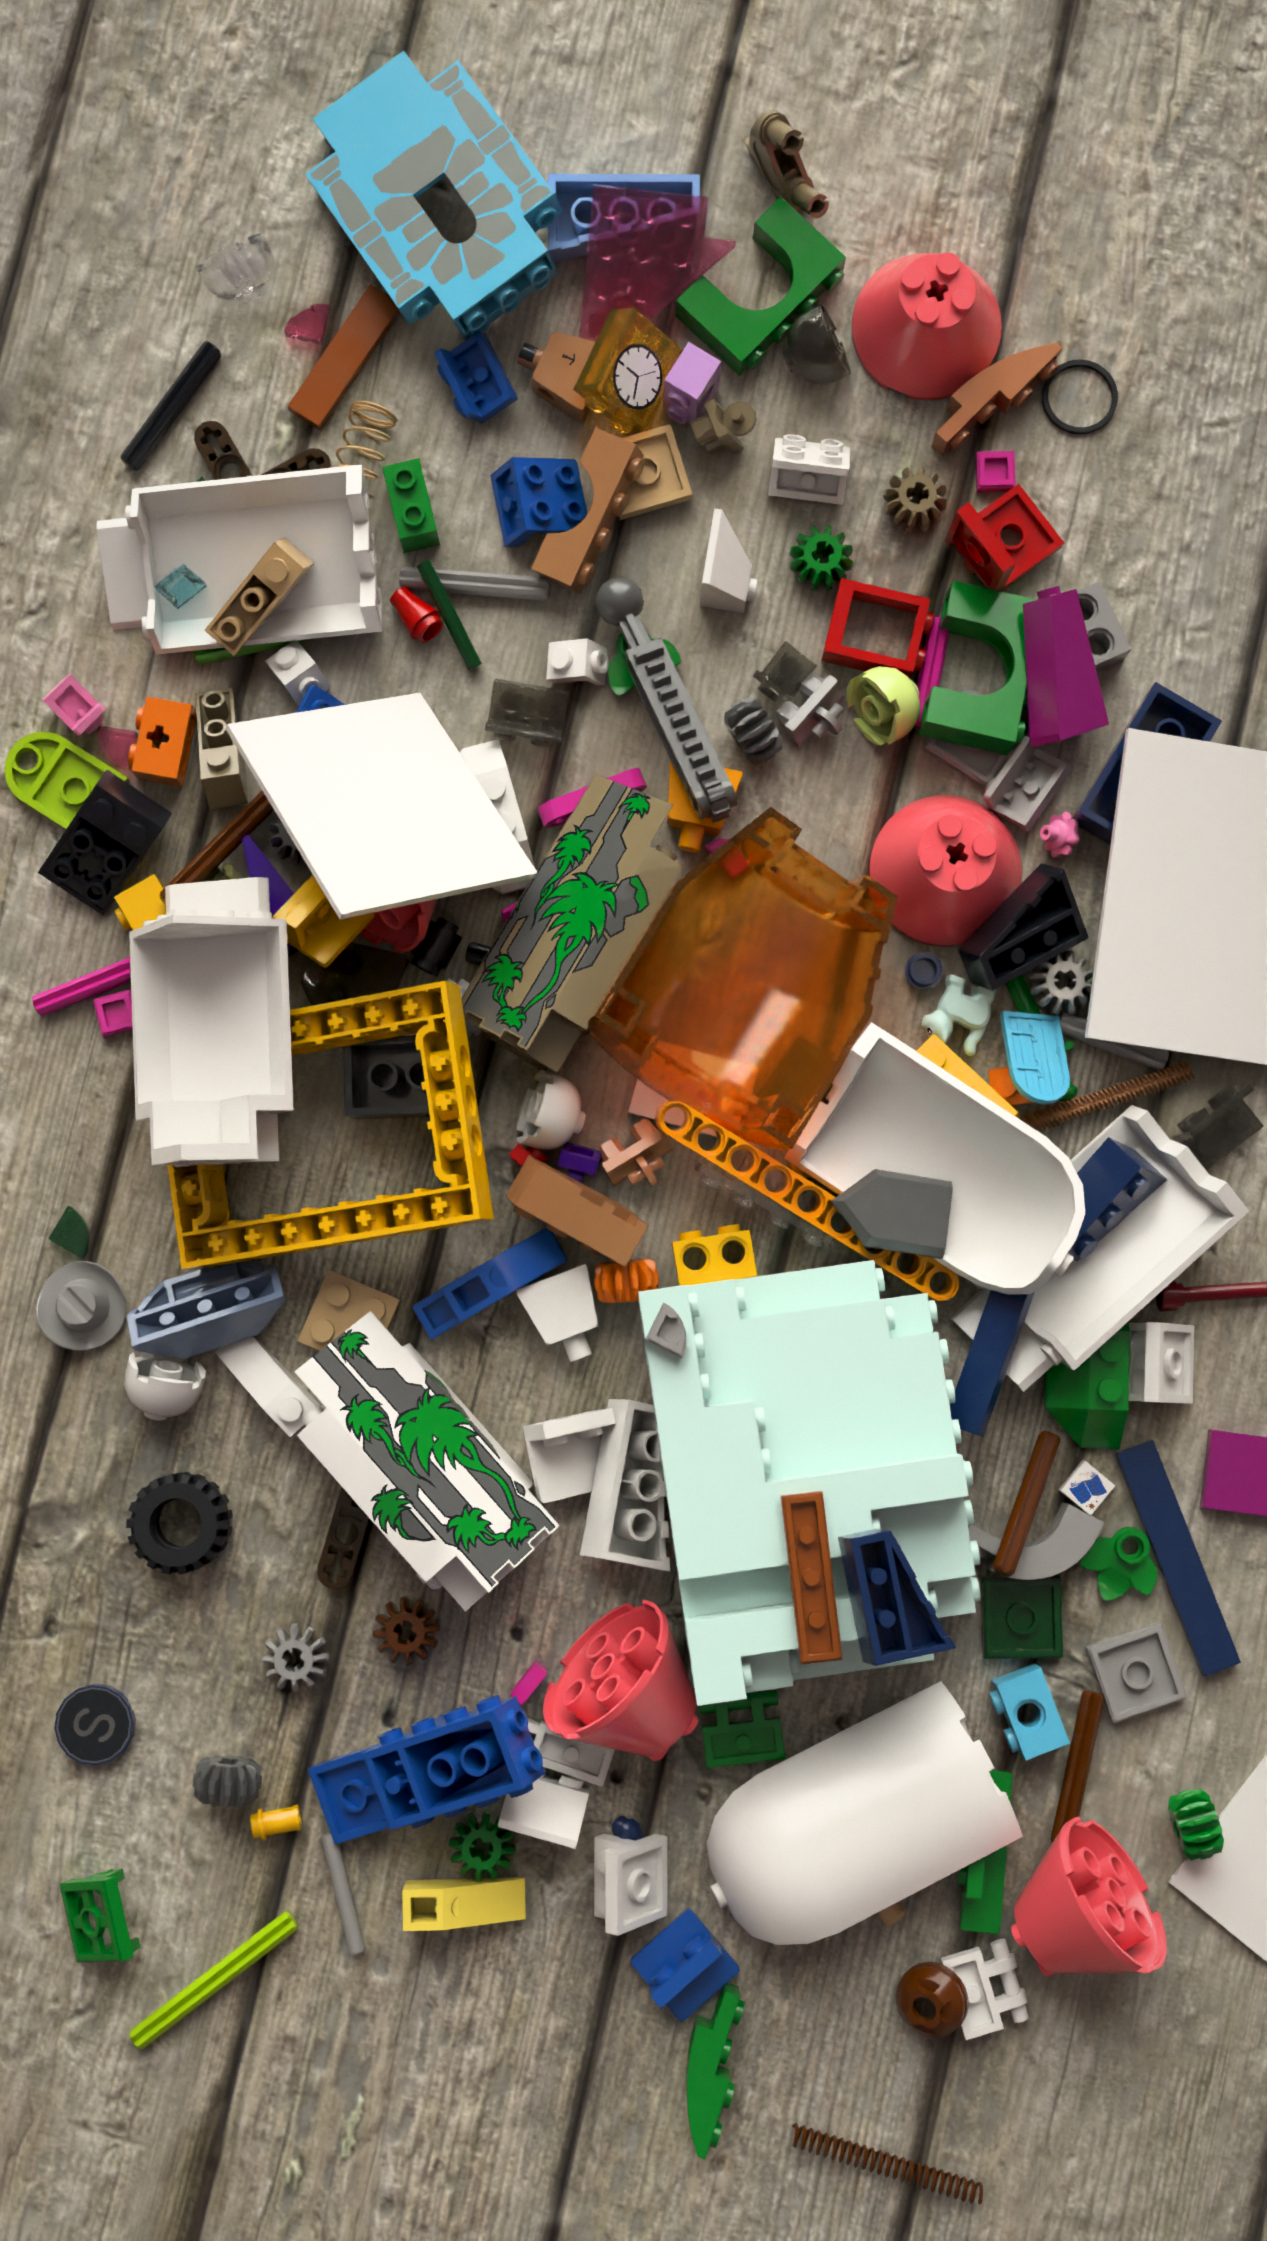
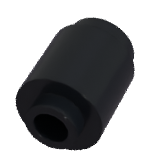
[410,917,462,977]

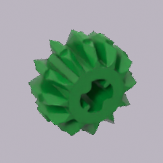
[789,525,854,591]
[1168,1789,1224,1861]
[448,1810,516,1882]

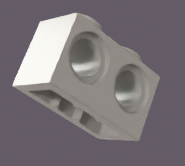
[1077,581,1132,672]

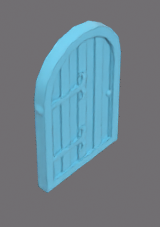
[1000,1011,1070,1105]

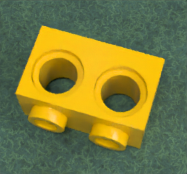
[672,1224,757,1286]

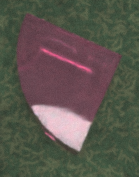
[284,304,331,345]
[98,725,138,771]

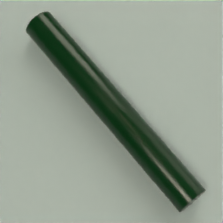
[416,560,482,670]

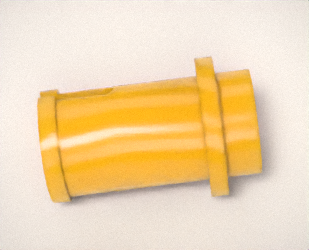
[250,1805,302,1841]

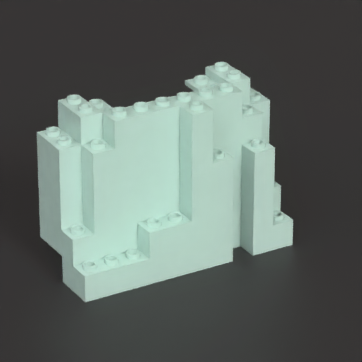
[638,1260,981,1706]

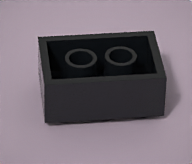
[344,1035,468,1119]

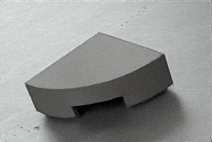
[645,1302,686,1358]

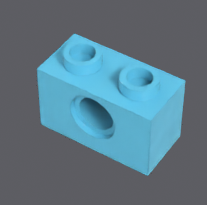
[989,1663,1070,1760]

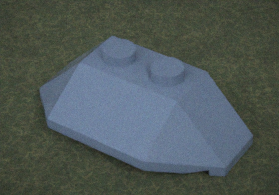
[126,1260,286,1359]

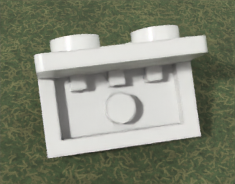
[768,434,850,505]

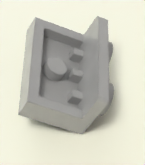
[983,736,1071,832]

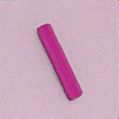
[914,617,950,727]
[32,957,131,1016]

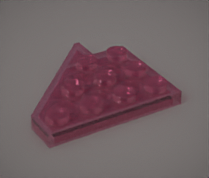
[579,184,736,348]

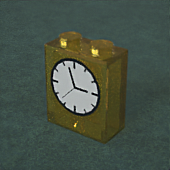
[573,308,683,434]

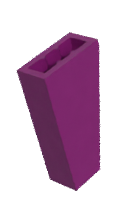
[1023,586,1109,747]

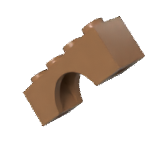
[531,427,644,594]

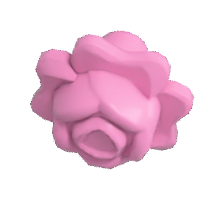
[1040,812,1080,858]

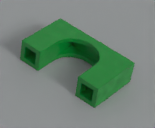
[675,196,846,376]
[918,580,1035,755]

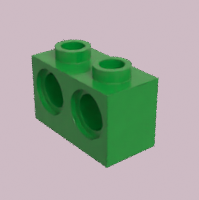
[382,458,440,553]

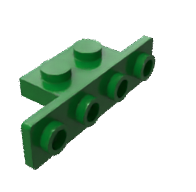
[957,1770,1012,1934]

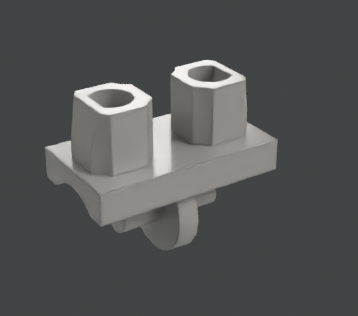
[776,673,844,748]

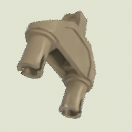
[744,109,829,218]

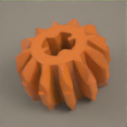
[593,1258,660,1303]

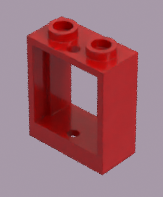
[821,578,934,679]

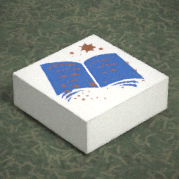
[1058,1460,1115,1515]

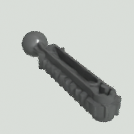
[595,577,737,823]

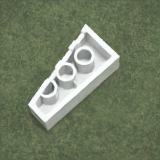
[580,1399,670,1572]

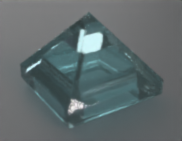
[154,563,207,609]

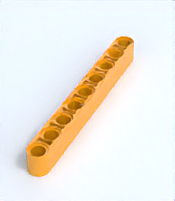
[655,1101,959,1301]

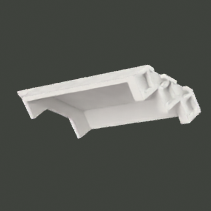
[96,465,382,655]
[949,1105,1249,1392]

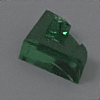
[48,1205,90,1259]

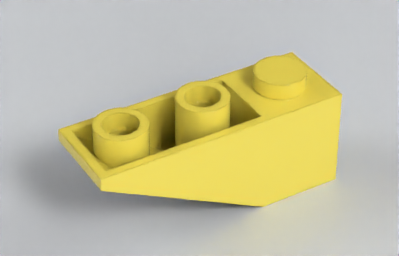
[402,1877,526,1931]

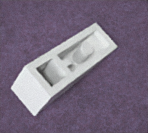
[215,1336,320,1438]

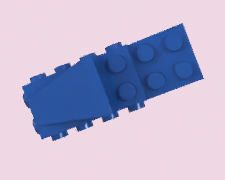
[307,1695,545,1844]

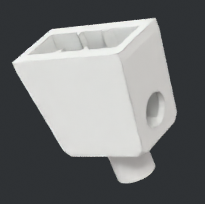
[516,1264,599,1362]

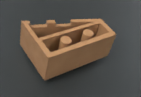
[506,1155,649,1267]

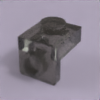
[753,641,818,702]

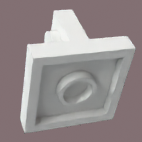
[1129,1322,1194,1404]
[594,1834,667,1936]

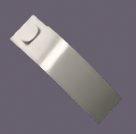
[968,1502,1104,1580]

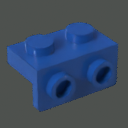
[434,331,518,423]

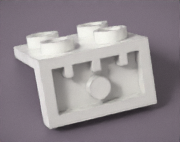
[523,1408,616,1503]

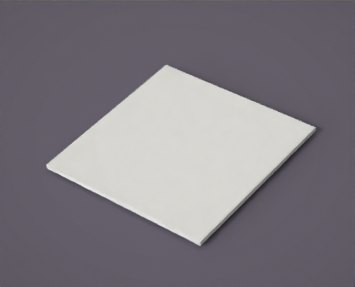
[1085,728,1267,1065]

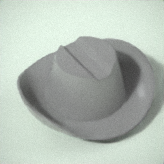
[36,1261,126,1351]

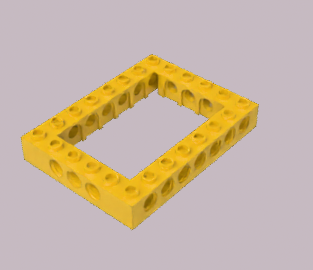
[167,981,494,1269]

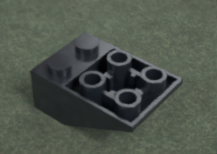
[38,770,172,916]

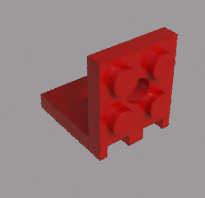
[945,484,1064,592]

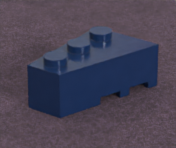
[1068,1137,1167,1261]
[838,1529,956,1666]

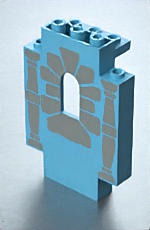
[305,50,564,340]

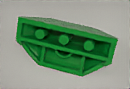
[1044,1322,1130,1449]

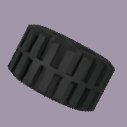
[126,1472,233,1575]

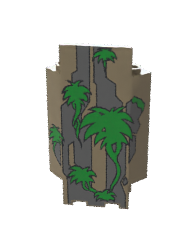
[462,774,683,1073]

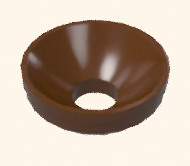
[896,1962,969,2038]

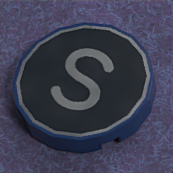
[54,1683,136,1765]

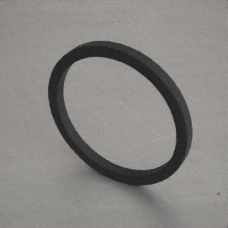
[1042,359,1118,434]

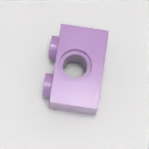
[663,342,721,425]

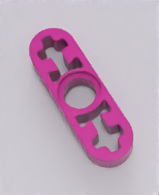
[537,768,647,828]

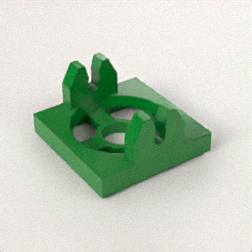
[60,1868,141,1963]

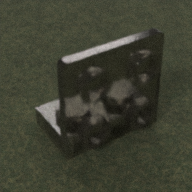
[300,940,409,1006]
[1172,1083,1264,1171]

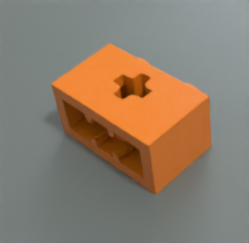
[128,696,197,787]

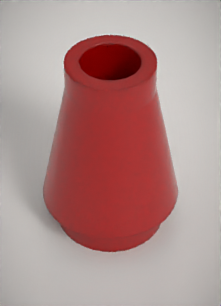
[390,587,444,643]

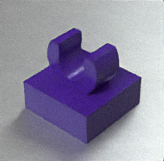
[558,1142,602,1183]

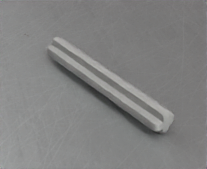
[399,567,549,601]

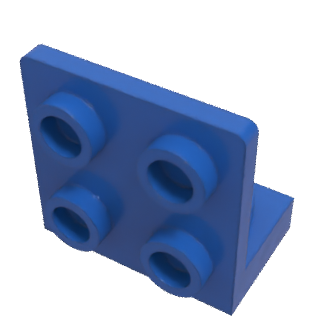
[490,457,587,547]

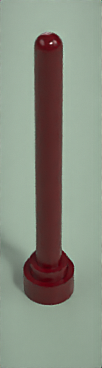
[1156,1280,1267,1312]

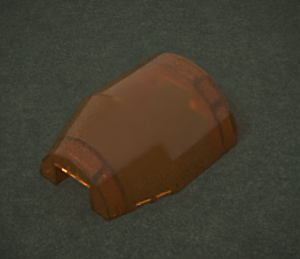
[588,806,898,1150]

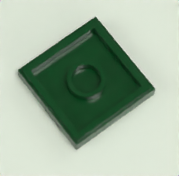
[981,1577,1063,1659]

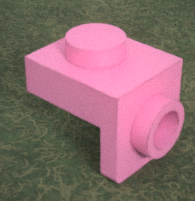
[42,673,106,736]

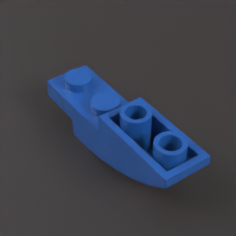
[412,1228,569,1340]

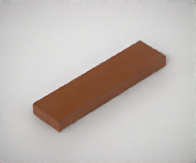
[287,284,400,431]
[780,1491,843,1664]

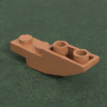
[931,343,1063,456]

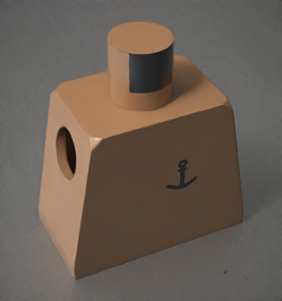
[517,332,612,424]

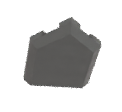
[831,1169,953,1259]

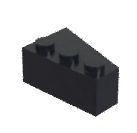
[958,863,1089,991]

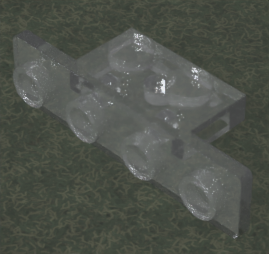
[695,1152,837,1249]

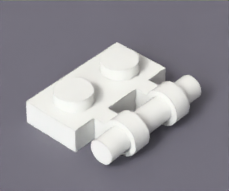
[941,1939,1029,2040]

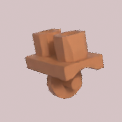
[599,1118,673,1187]

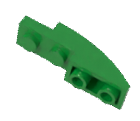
[686,1983,745,2159]

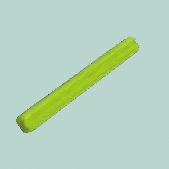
[129,1911,298,2050]

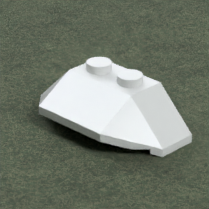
[460,739,536,895]

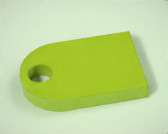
[4,732,130,830]

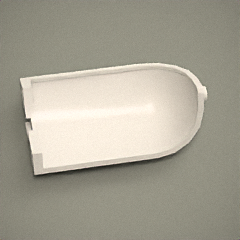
[784,1022,1085,1295]
[707,1681,1023,1945]

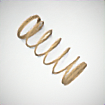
[332,400,398,499]

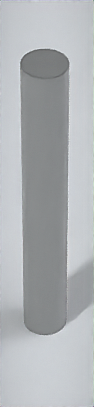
[321,1833,365,1955]

